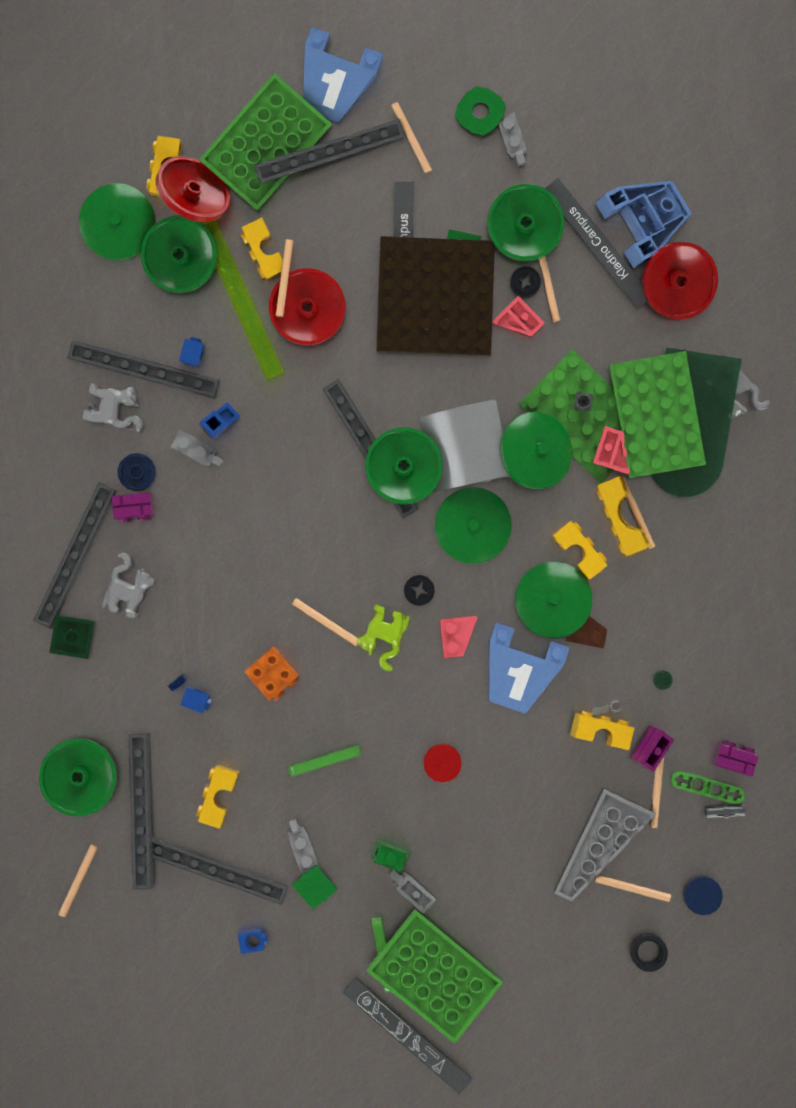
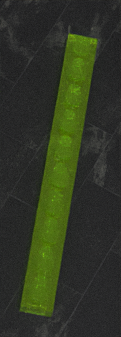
[201,220,284,381]

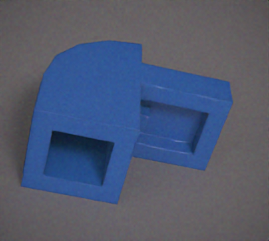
[199,402,240,440]

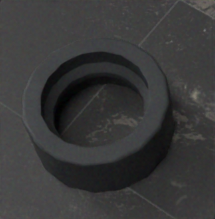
[630,933,668,972]

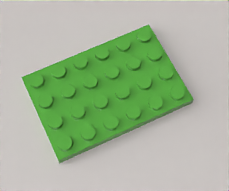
[199,73,332,211]
[519,349,621,484]
[609,351,706,478]
[366,909,503,1044]

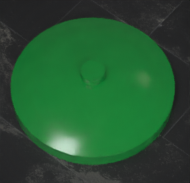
[79,183,156,261]
[487,184,564,262]
[141,215,218,293]
[500,412,572,489]
[365,427,442,505]
[435,487,512,564]
[515,562,592,639]
[39,739,117,816]

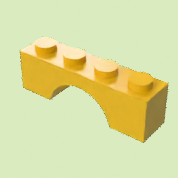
[597,476,651,557]

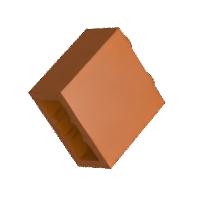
[244,646,299,701]

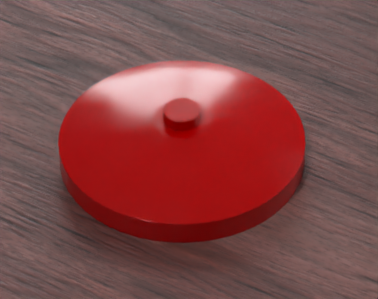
[156,157,230,222]
[642,242,718,319]
[269,268,346,346]

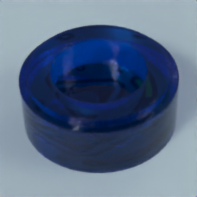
[167,674,186,691]

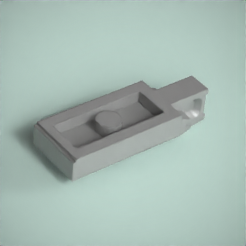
[498,112,527,167]
[171,430,224,467]
[288,819,319,874]
[388,869,437,914]

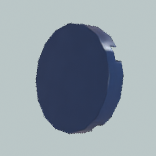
[117,453,156,491]
[684,876,723,916]

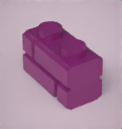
[111,492,154,523]
[631,726,674,772]
[713,740,759,776]

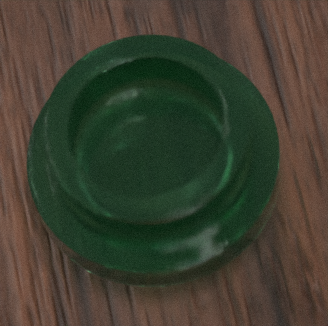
[653,670,673,690]

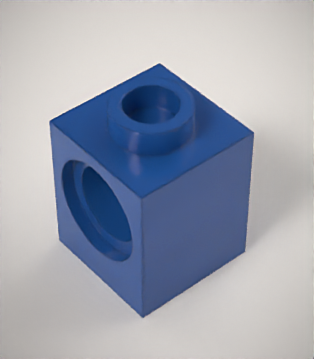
[179,337,205,368]
[180,686,212,713]
[238,928,268,954]

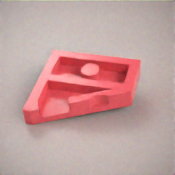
[492,296,545,337]
[593,426,629,475]
[440,616,477,658]

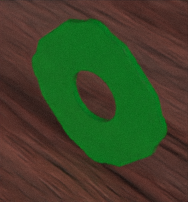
[455,86,506,135]

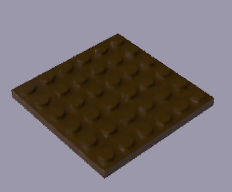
[376,236,495,356]

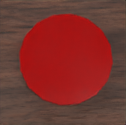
[423,744,462,783]

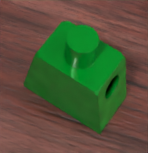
[371,839,411,872]

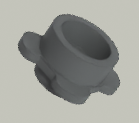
[572,391,594,413]

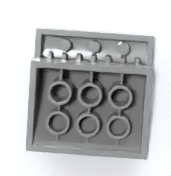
[419,399,509,493]

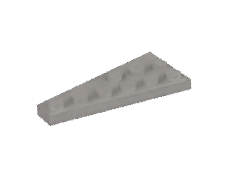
[554,789,657,902]

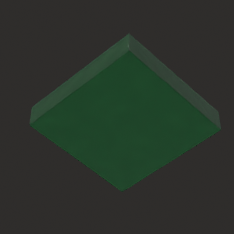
[49,615,94,659]

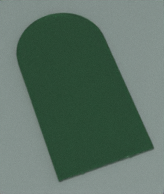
[651,347,742,497]

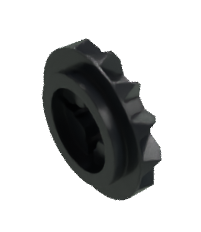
[510,266,541,297]
[404,575,435,606]

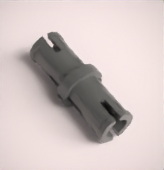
[705,804,745,819]

